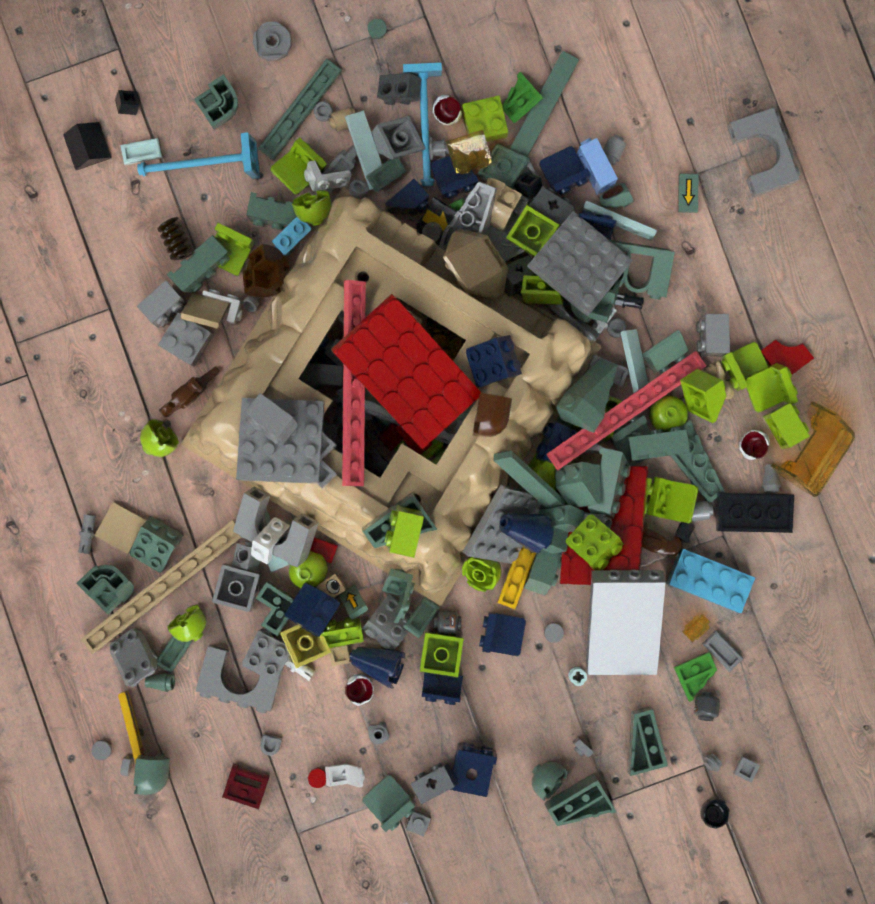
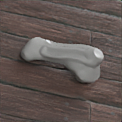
[546,298,599,341]

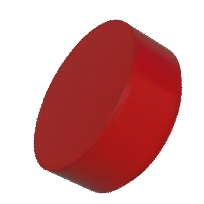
[308,768,326,788]

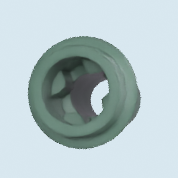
[145,673,175,692]

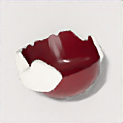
[432,95,462,126]
[739,430,770,460]
[345,674,374,705]

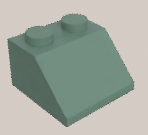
[642,330,689,374]
[555,462,600,508]

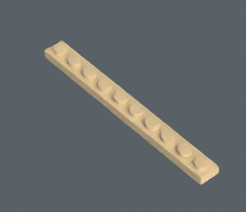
[81,520,242,655]

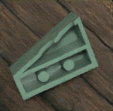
[246,192,297,231]
[167,235,232,293]

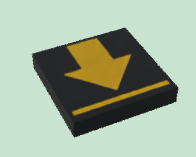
[415,197,457,245]

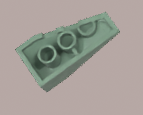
[556,359,618,433]

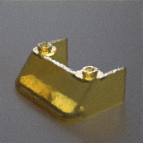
[771,401,855,497]

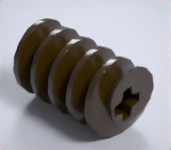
[157,217,194,260]

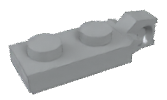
[321,145,357,194]

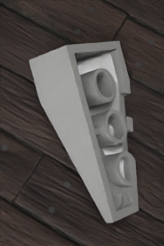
[439,182,497,251]

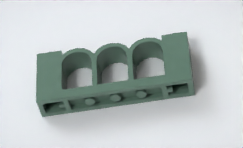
[608,239,675,300]

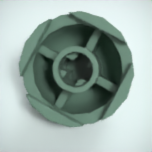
[532,761,569,801]

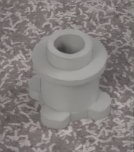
[429,137,449,160]
[368,722,390,744]

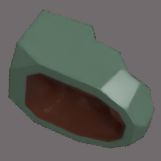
[600,183,634,208]

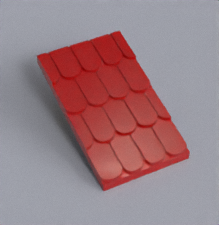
[331,294,481,450]
[560,466,648,585]

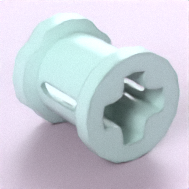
[568,667,587,686]

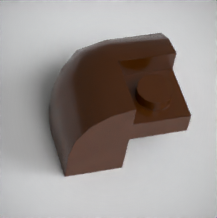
[243,244,290,297]
[472,393,512,437]

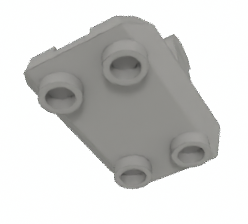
[110,628,158,687]

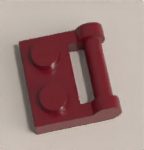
[222,763,270,809]

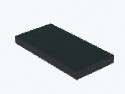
[716,492,794,533]

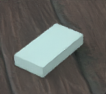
[120,138,162,165]

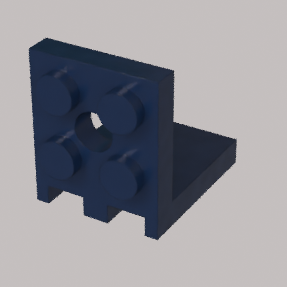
[450,742,497,797]

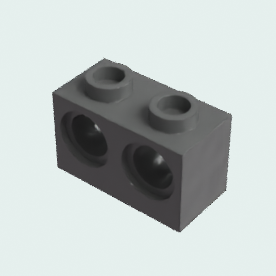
[377,73,422,105]

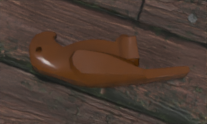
[159,366,220,417]
[642,522,682,556]

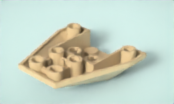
[443,229,508,299]

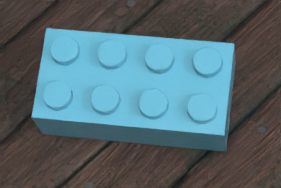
[666,549,755,613]

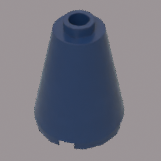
[499,514,554,553]
[350,647,406,689]

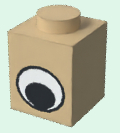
[316,573,346,598]

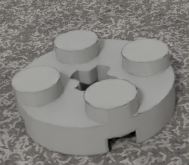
[253,22,291,61]

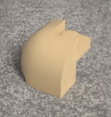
[485,178,522,232]

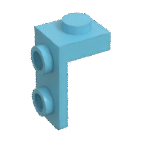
[272,217,312,256]

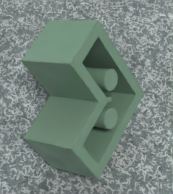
[539,505,584,554]
[256,581,294,636]

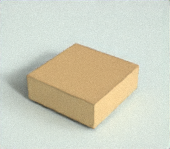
[329,645,351,666]

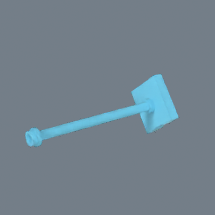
[403,63,442,187]
[137,132,260,179]

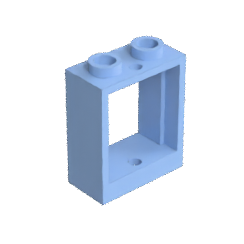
[577,138,618,195]

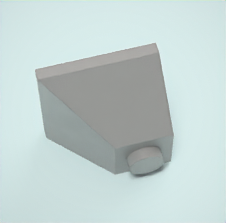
[372,116,425,160]

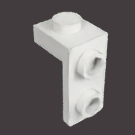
[304,161,351,192]
[202,289,243,325]
[251,517,290,564]
[325,763,365,787]

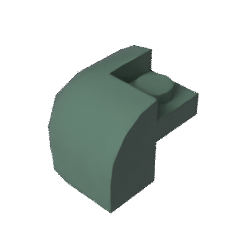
[194,74,238,130]
[571,280,620,323]
[76,565,134,615]
[134,753,170,795]

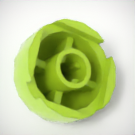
[292,190,331,226]
[649,395,688,432]
[140,419,179,457]
[289,551,328,589]
[462,557,501,592]
[167,605,207,642]

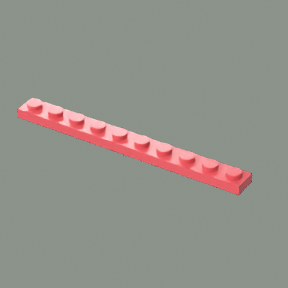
[342,280,366,486]
[546,351,706,470]

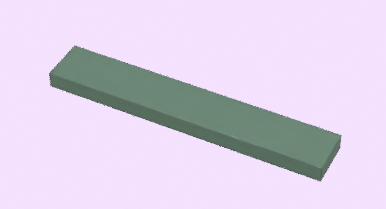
[510,51,579,157]
[258,58,342,161]
[493,450,567,509]

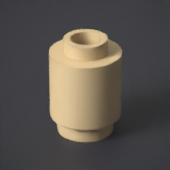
[329,108,356,132]

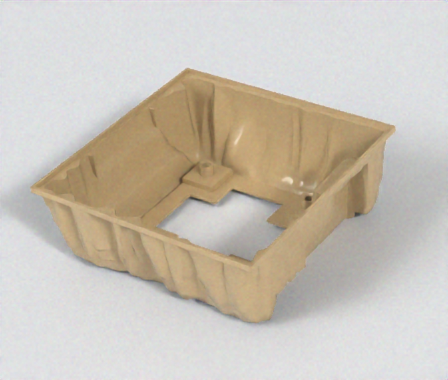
[181,187,602,606]

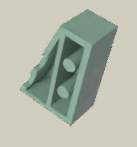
[628,426,690,461]
[588,447,631,519]
[362,493,437,548]
[524,550,562,596]
[628,707,668,776]
[544,773,616,826]

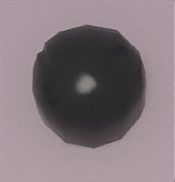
[700,798,730,829]

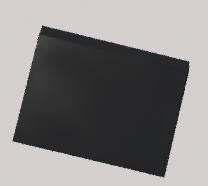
[63,122,112,171]

